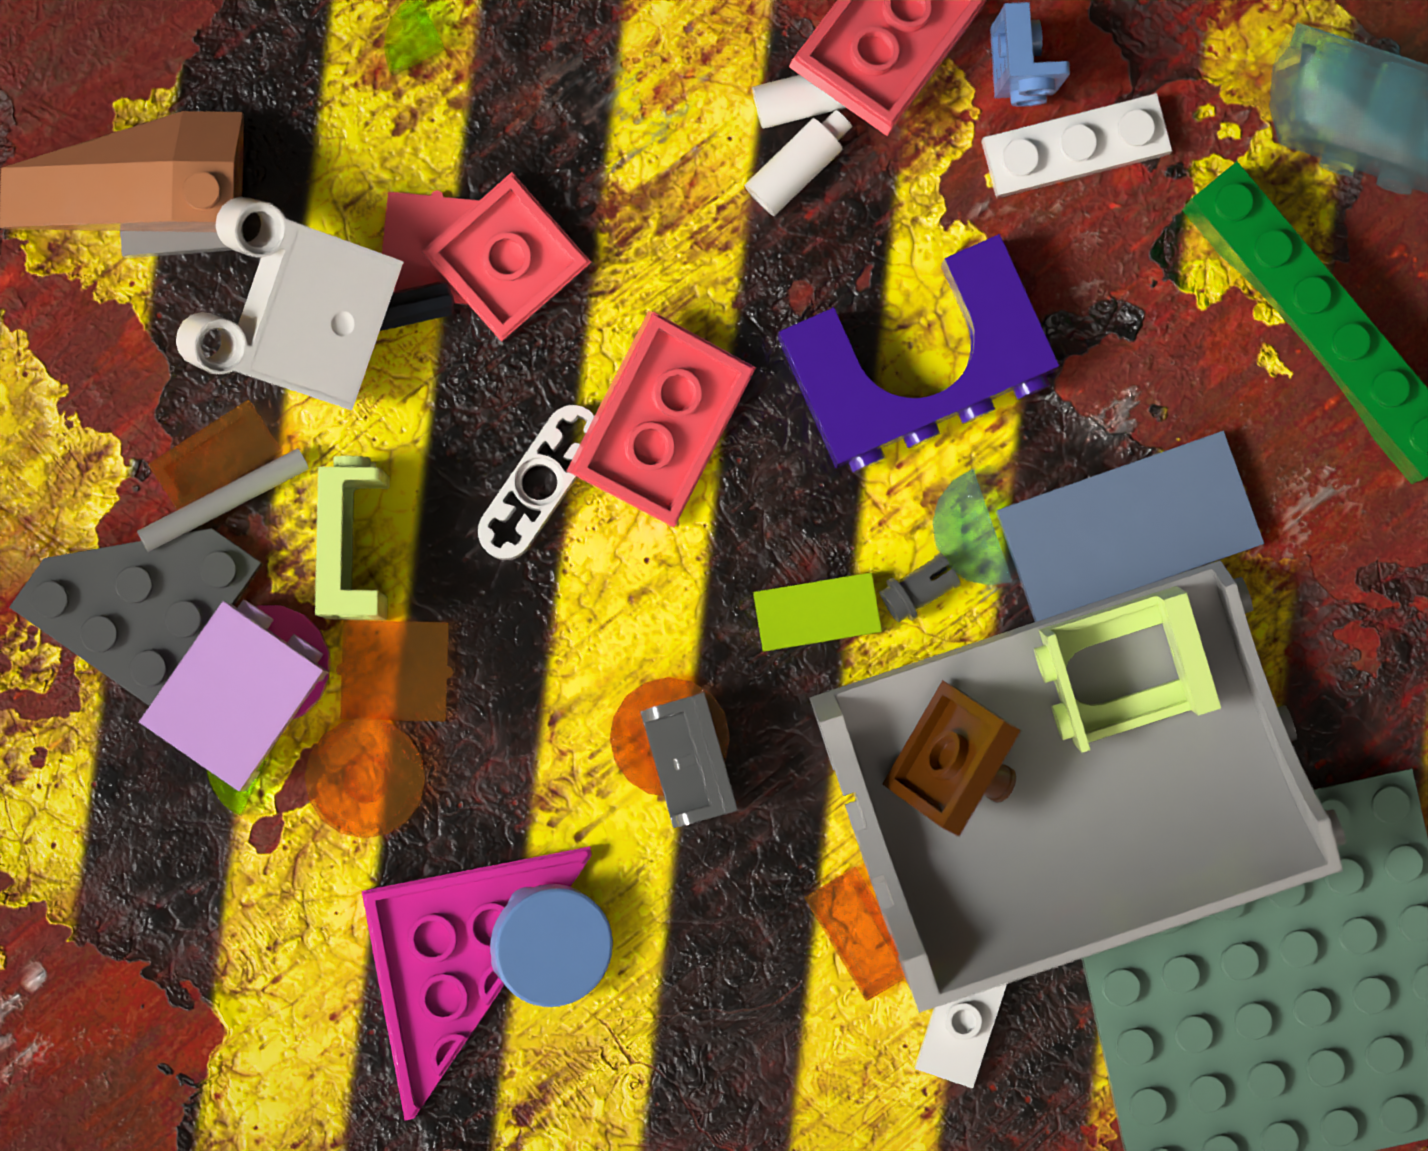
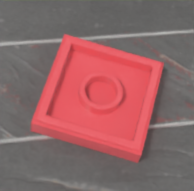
[422,172,591,342]

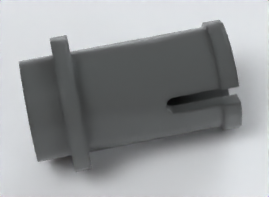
[880,553,960,622]

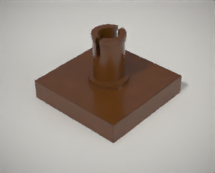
[882,680,1021,837]

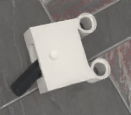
[176,197,454,410]

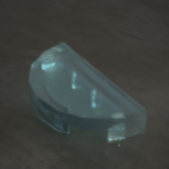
[932,469,1012,586]

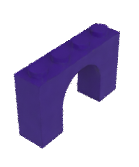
[778,234,1059,473]

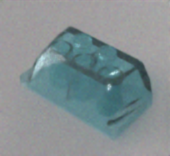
[1270,22,1428,194]

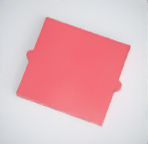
[382,190,479,305]

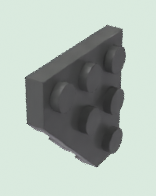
[9,528,263,706]

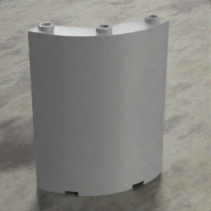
[810,560,1346,1013]

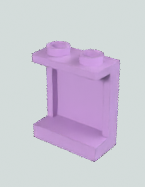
[139,599,329,792]

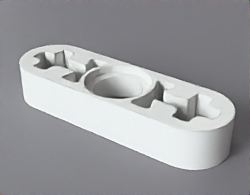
[478,405,594,560]

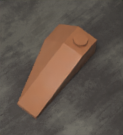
[0,111,244,232]

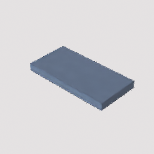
[996,431,1264,622]

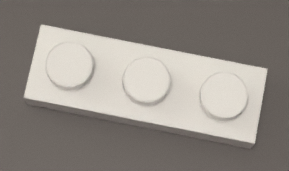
[982,93,1172,199]

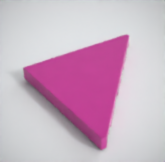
[362,846,592,1120]

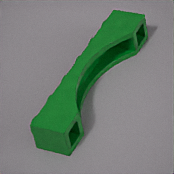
[1182,161,1428,485]

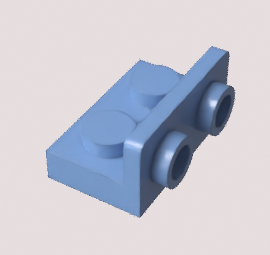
[990,2,1070,107]

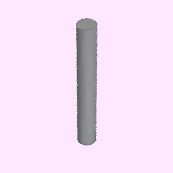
[137,448,309,552]

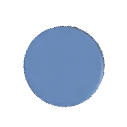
[490,884,613,1007]

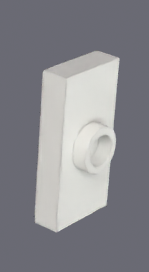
[914,983,1007,1088]

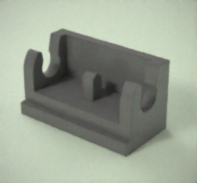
[640,693,738,828]

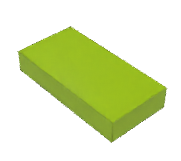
[753,572,882,652]

